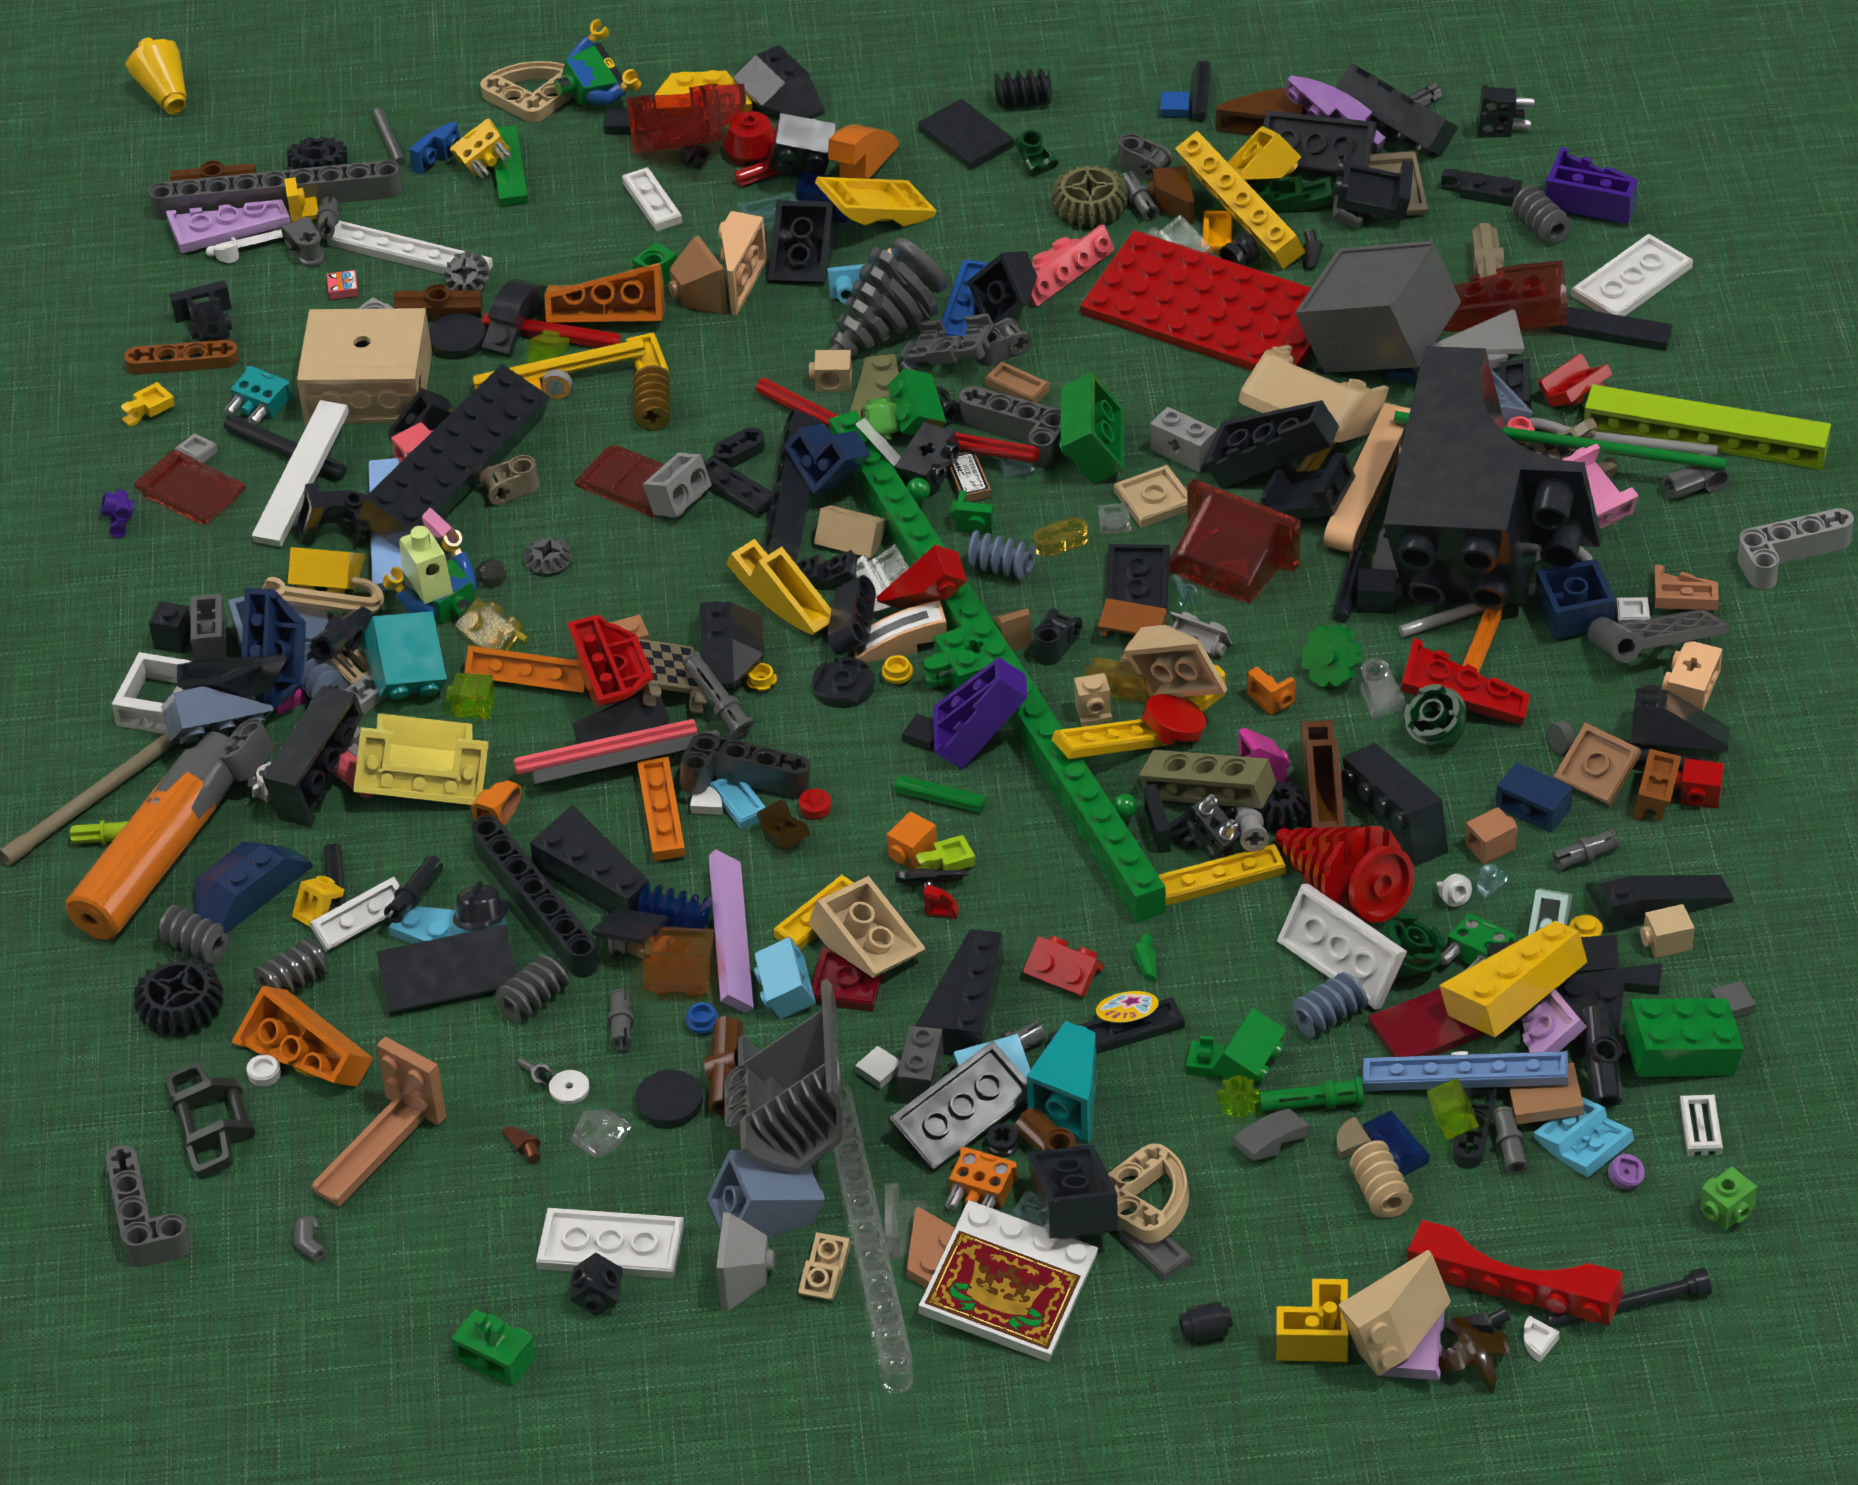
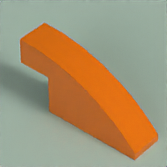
[828,124,899,179]

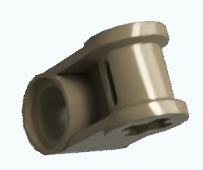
[479,455,540,505]

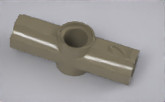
[1472,223,1505,299]

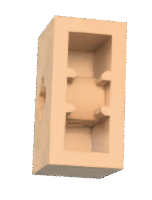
[1662,641,1722,711]

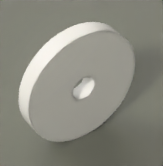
[549,1070,590,1105]

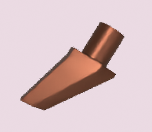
[502,1126,541,1163]

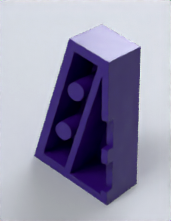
[933,657,1027,770]

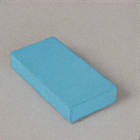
[710,779,765,829]

